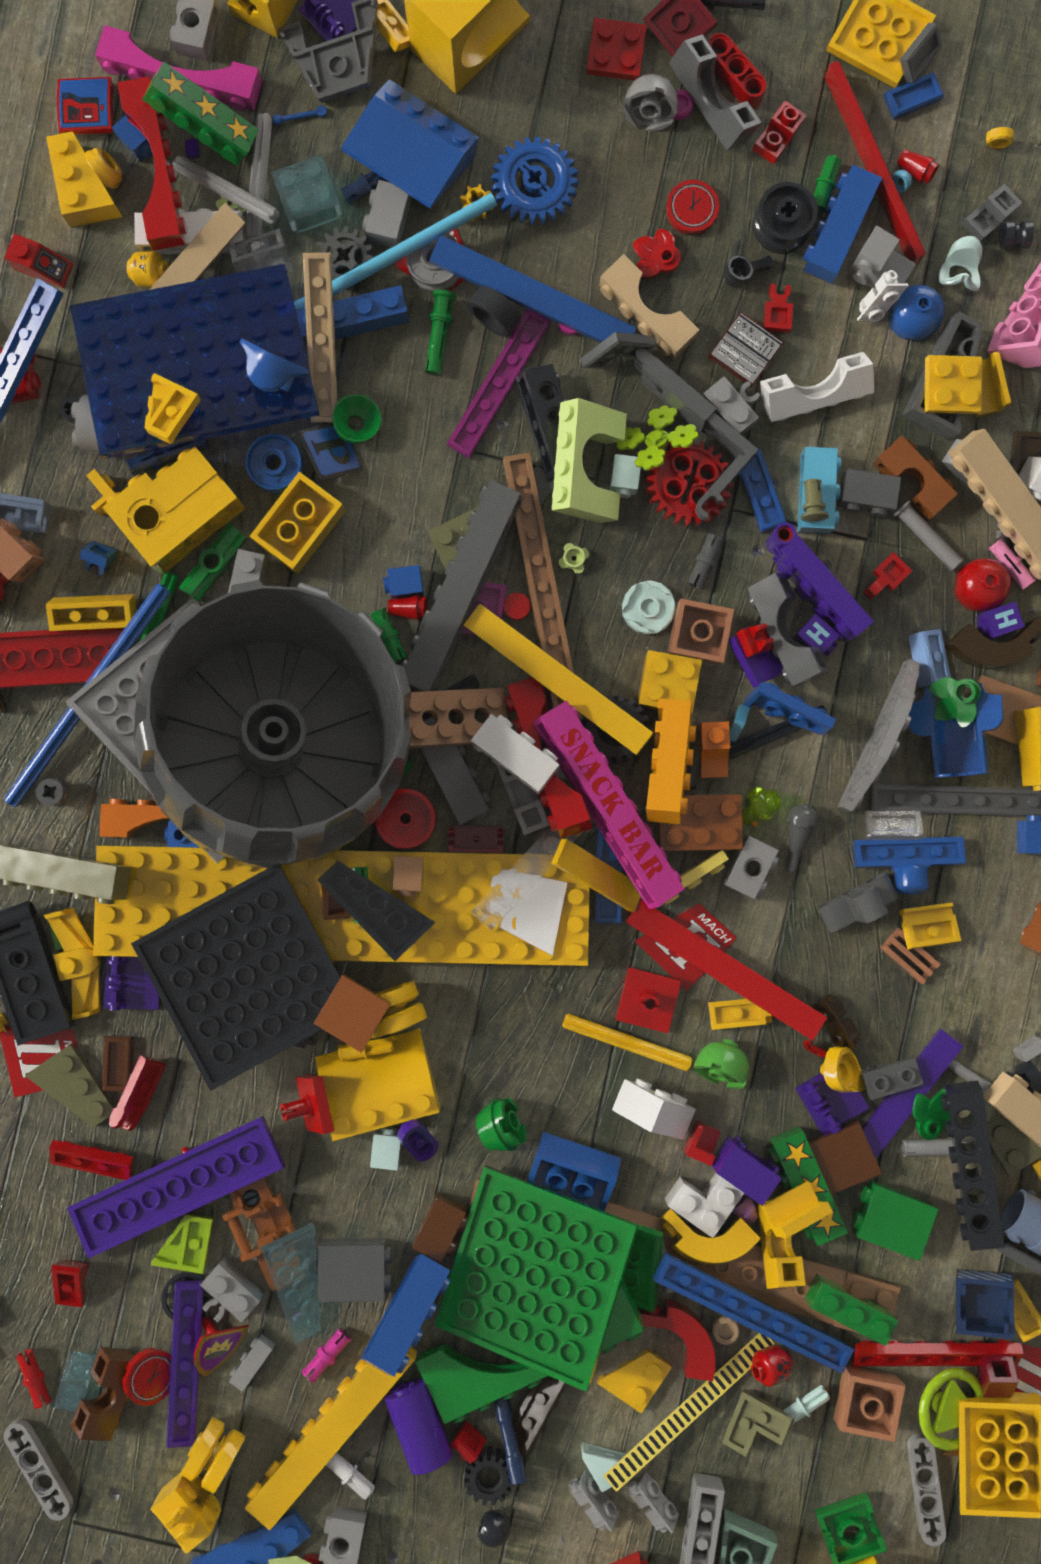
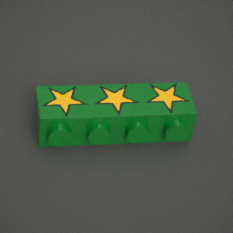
[142,61,259,166]
[768,1126,848,1246]

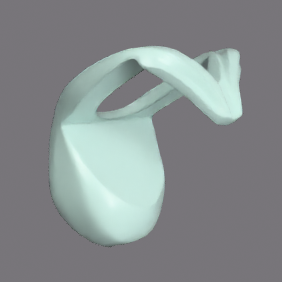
[938,236,982,291]

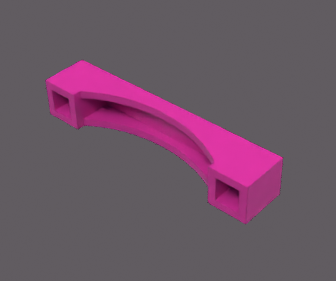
[95,25,263,111]

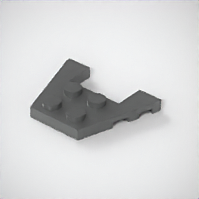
[278,0,378,103]

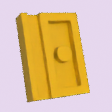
[899,902,961,950]

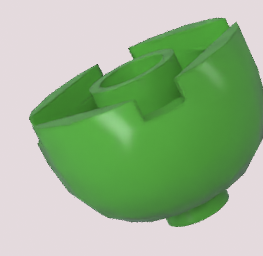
[693,1039,750,1089]

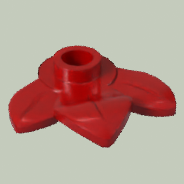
[633,228,681,278]

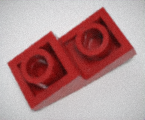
[752,101,807,164]

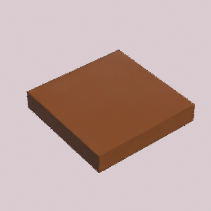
[313,974,391,1053]

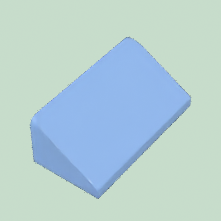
[908,629,951,688]

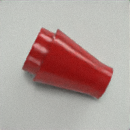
[897,149,939,184]
[387,594,429,621]

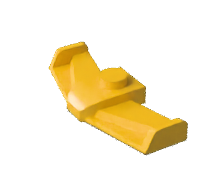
[44,907,101,1020]

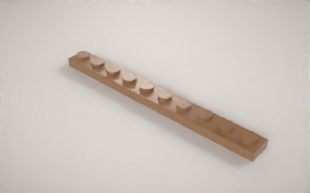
[503,452,582,718]

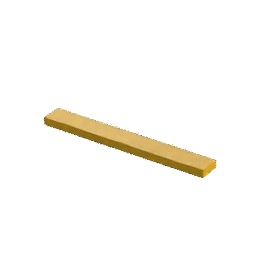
[464,604,654,755]

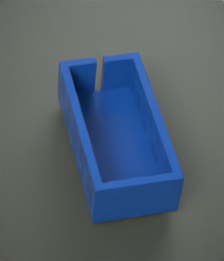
[360,1254,451,1377]

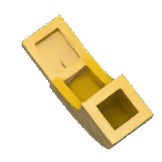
[659,1209,761,1265]

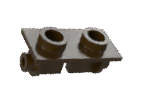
[811,994,861,1049]

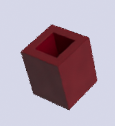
[978,1355,1018,1397]

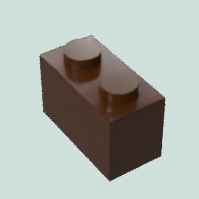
[412,1192,468,1263]

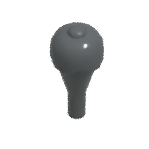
[786,803,818,873]

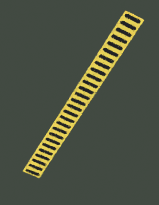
[603,1333,775,1492]

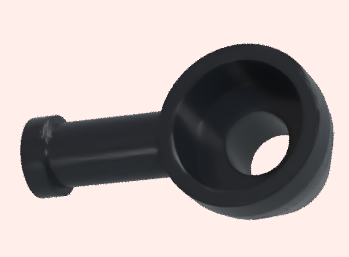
[724,255,773,287]

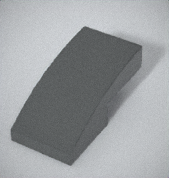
[961,184,1022,242]

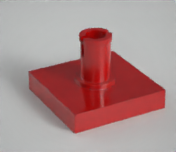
[615,966,681,1033]
[280,1074,334,1134]

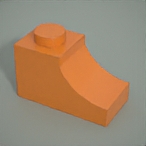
[698,721,730,778]

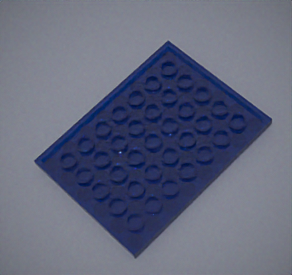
[70,264,320,459]

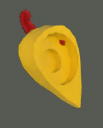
[803,1040,866,1093]

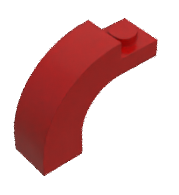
[637,1299,715,1382]

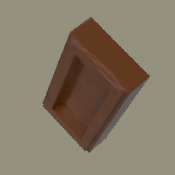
[102,1035,133,1092]

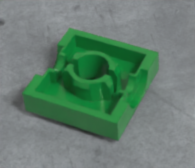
[814,1492,887,1564]

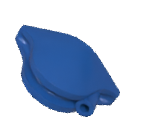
[240,338,309,392]

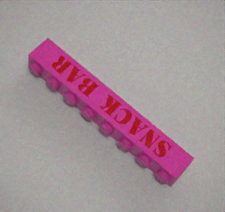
[532,700,684,909]

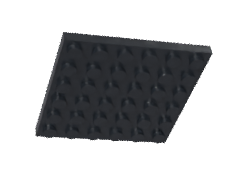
[131,864,341,1091]

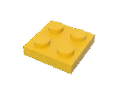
[925,355,982,414]

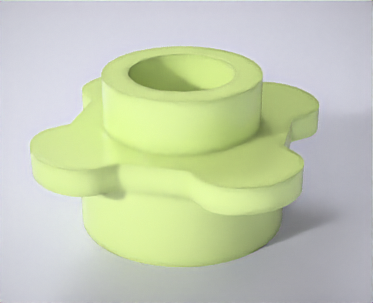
[559,543,589,574]

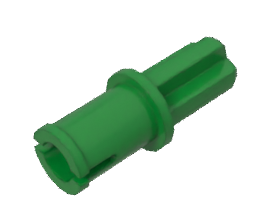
[814,155,842,212]

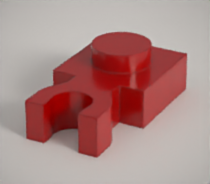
[763,284,793,333]

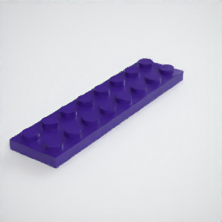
[67,1116,286,1259]

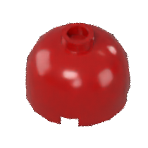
[954,558,1011,612]

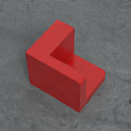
[683,1120,721,1166]

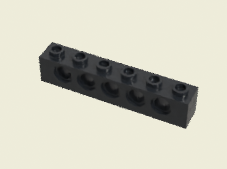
[941,1080,1005,1251]

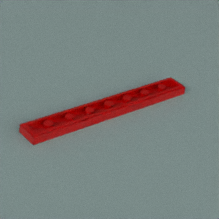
[824,61,926,266]
[626,899,828,1041]

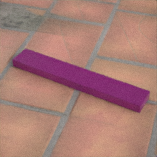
[447,309,551,459]

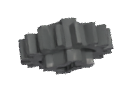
[316,226,374,287]

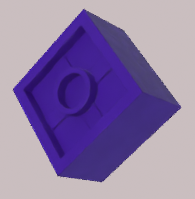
[712,1135,782,1206]

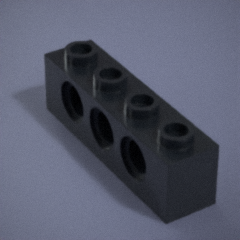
[515,364,585,481]

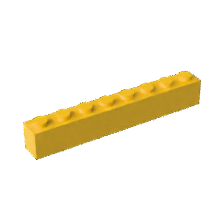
[245,1346,417,1531]

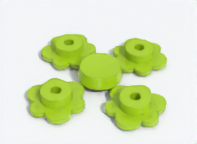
[616,405,699,470]

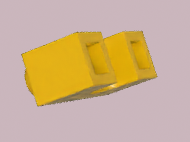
[757,1200,806,1289]

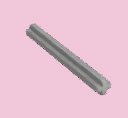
[245,113,272,240]
[172,155,279,224]

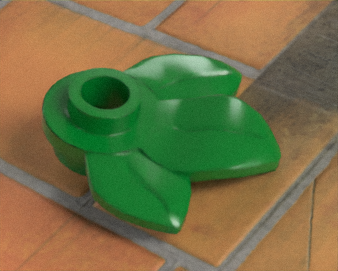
[929,677,982,728]
[912,1088,949,1140]

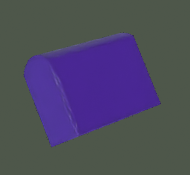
[185,139,200,159]

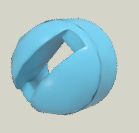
[891,169,912,194]

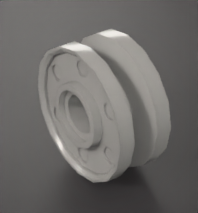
[406,233,460,293]

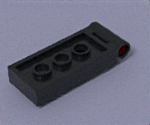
[0,900,76,1046]

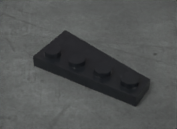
[317,860,436,961]

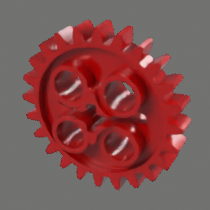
[645,440,733,527]

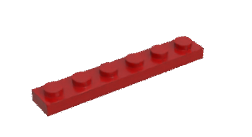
[852,1340,1024,1366]

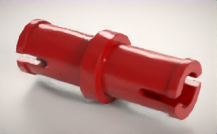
[15,1348,52,1409]

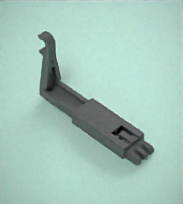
[633,348,758,521]

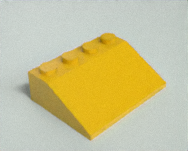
[315,1028,441,1141]
[958,1392,1041,1518]

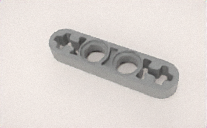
[4,1419,74,1521]
[907,1433,946,1546]

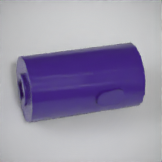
[384,1378,453,1475]

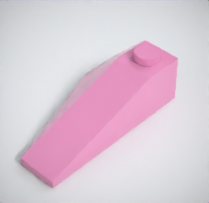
[988,262,1041,368]

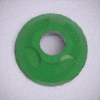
[332,394,381,444]

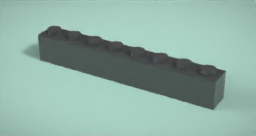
[401,480,524,691]

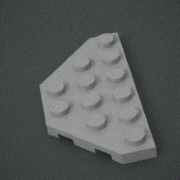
[837,659,920,812]

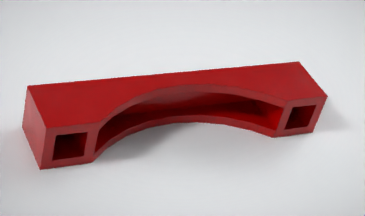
[117,76,187,251]
[505,677,592,839]

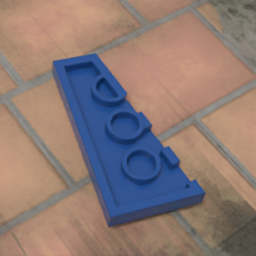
[191,1509,312,1564]

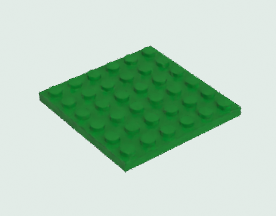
[435,1166,639,1392]

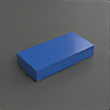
[883,72,944,120]

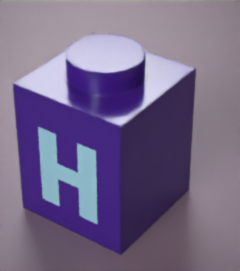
[977,601,1025,640]
[793,614,840,656]

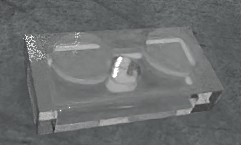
[864,811,924,840]

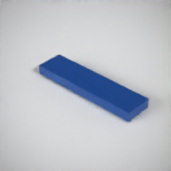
[594,827,623,923]

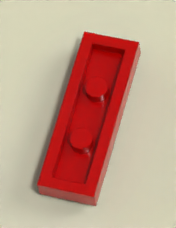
[49,1140,134,1180]

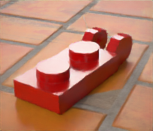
[109,1055,166,1131]

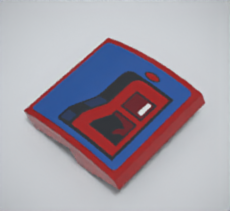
[57,77,115,134]

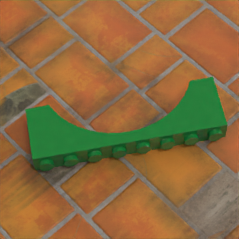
[415,1279,645,1424]

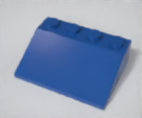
[341,79,479,209]

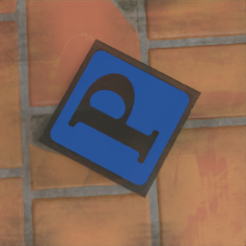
[298,423,364,481]

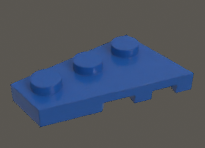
[742,682,836,735]

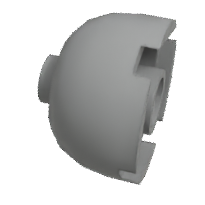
[624,74,678,131]

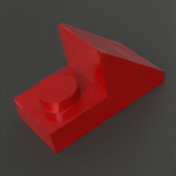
[51,1260,90,1307]

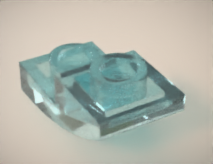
[54,1350,96,1413]

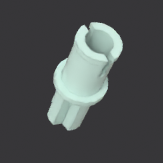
[783,1385,830,1425]

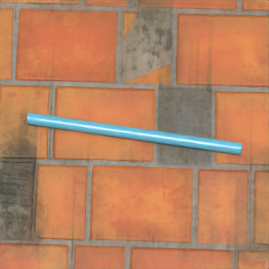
[278,193,497,323]

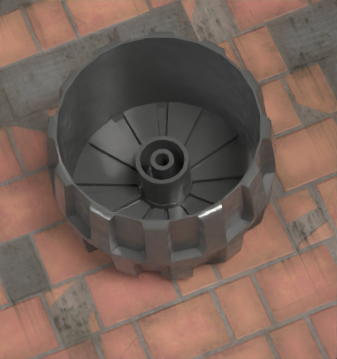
[133,580,412,869]

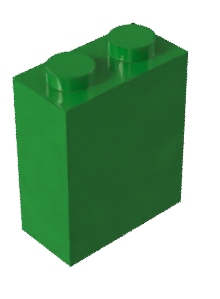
[851,1180,939,1261]

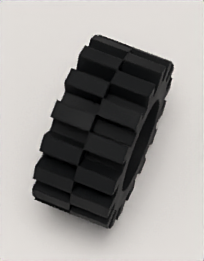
[464,1447,513,1506]

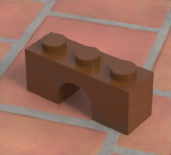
[71,1347,135,1441]

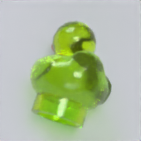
[742,787,781,827]

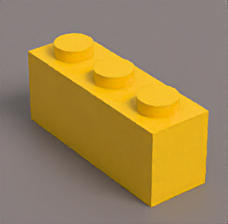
[46,594,137,631]

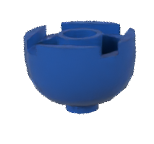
[889,285,945,342]

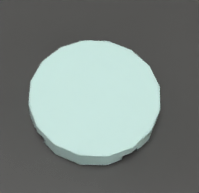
[622,580,676,635]

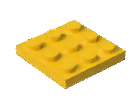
[826,0,936,88]

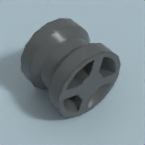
[36,779,69,806]

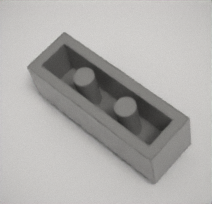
[229,1334,275,1392]

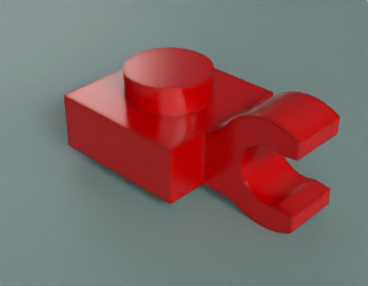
[863,552,912,600]

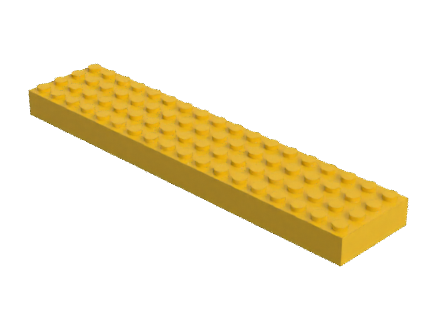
[93,846,589,966]

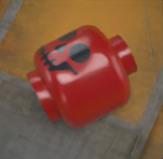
[751,1344,794,1387]

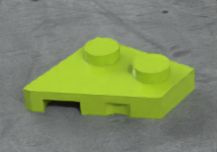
[151,1213,214,1274]

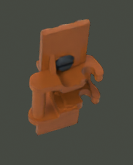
[222,1177,307,1291]

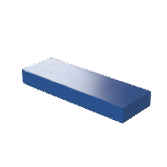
[733,447,787,533]

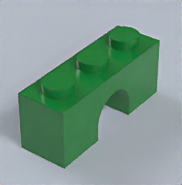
[805,1273,898,1346]

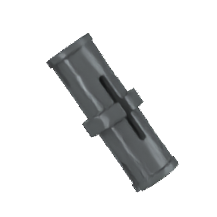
[687,533,724,590]

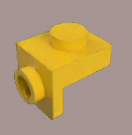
[86,469,116,516]

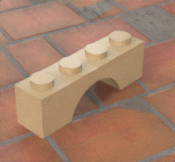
[599,254,699,360]

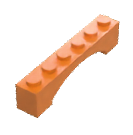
[100,799,169,838]

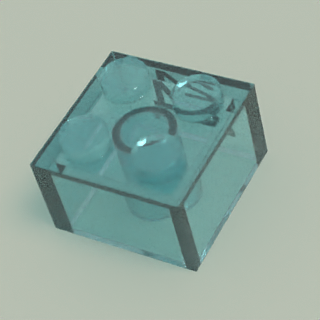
[271,154,343,234]

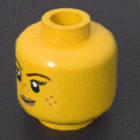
[127,251,169,288]

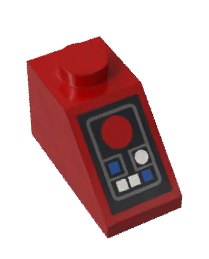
[4,233,74,289]

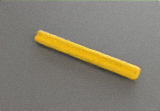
[562,1014,692,1071]

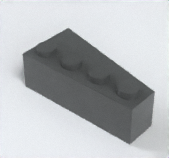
[901,312,983,440]

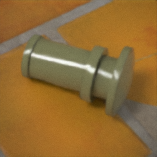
[801,479,829,523]

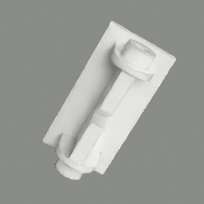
[857,270,909,322]

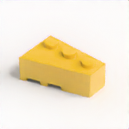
[46,131,122,227]

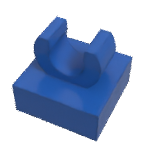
[80,541,118,575]

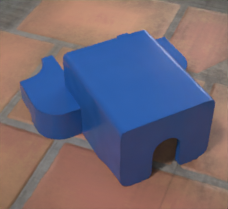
[909,683,1004,778]

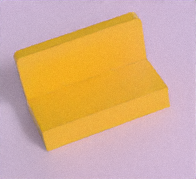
[975,351,1011,418]
[762,1181,833,1238]

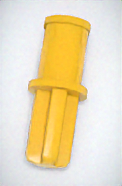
[338,1037,394,1062]

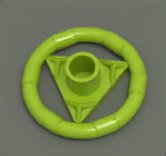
[918,1368,983,1451]

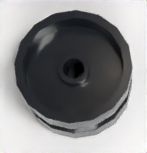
[753,181,818,254]

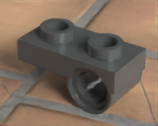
[861,1056,923,1100]

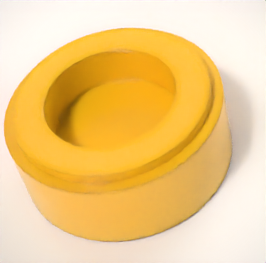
[986,127,1014,149]

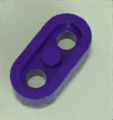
[397,1119,439,1161]

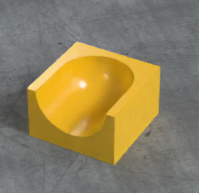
[404,0,530,94]

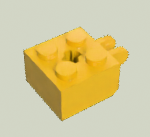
[150,1473,222,1554]

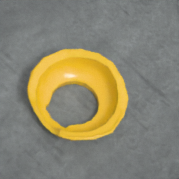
[85,148,122,188]

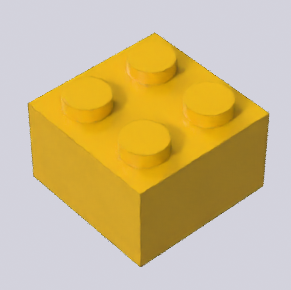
[637,650,702,713]

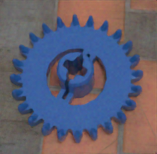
[491,136,579,226]

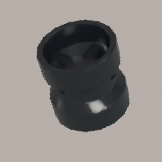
[999,221,1034,249]

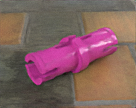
[302,1328,352,1383]

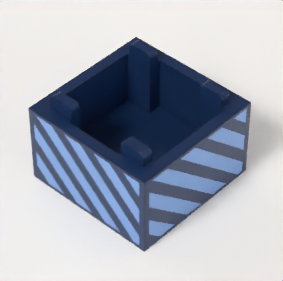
[956,1269,1014,1340]

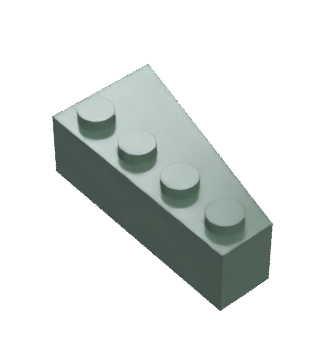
[718,1509,778,1564]

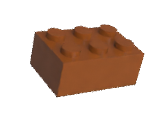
[657,794,743,851]

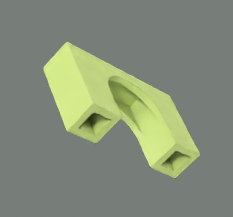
[552,398,627,523]

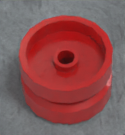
[375,788,437,849]

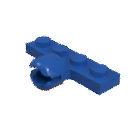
[853,837,966,894]

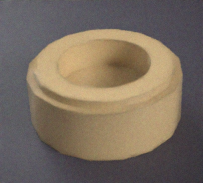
[711,1315,740,1345]

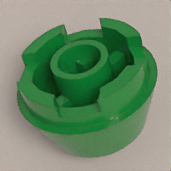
[476,1098,527,1151]

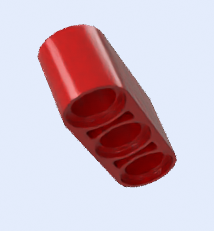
[708,33,767,109]

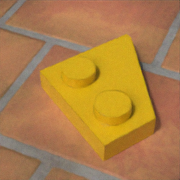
[145,373,201,444]
[597,1349,672,1413]

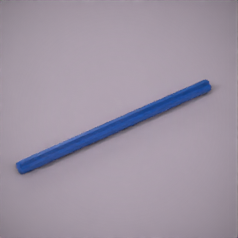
[5,584,170,807]

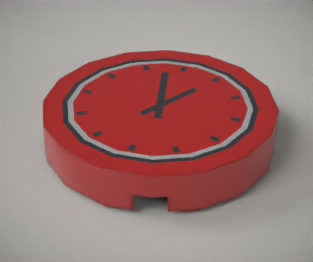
[666,179,720,235]
[122,1348,171,1406]

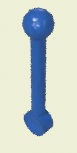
[272,105,327,126]

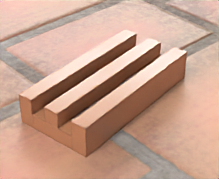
[880,928,941,985]

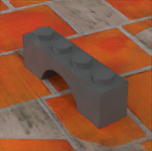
[669,34,761,151]
[748,573,829,686]

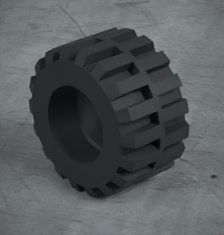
[581,695,649,764]

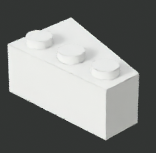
[471,714,559,794]

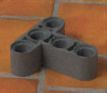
[817,872,899,933]

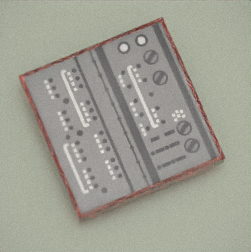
[708,311,784,388]

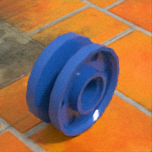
[245,434,305,494]

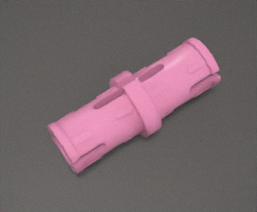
[988,538,1037,590]

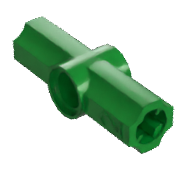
[179,524,248,602]

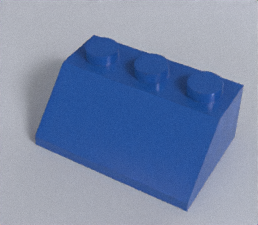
[527,1132,621,1211]

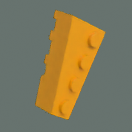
[646,698,697,824]

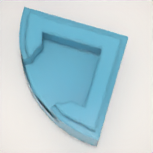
[729,704,750,742]

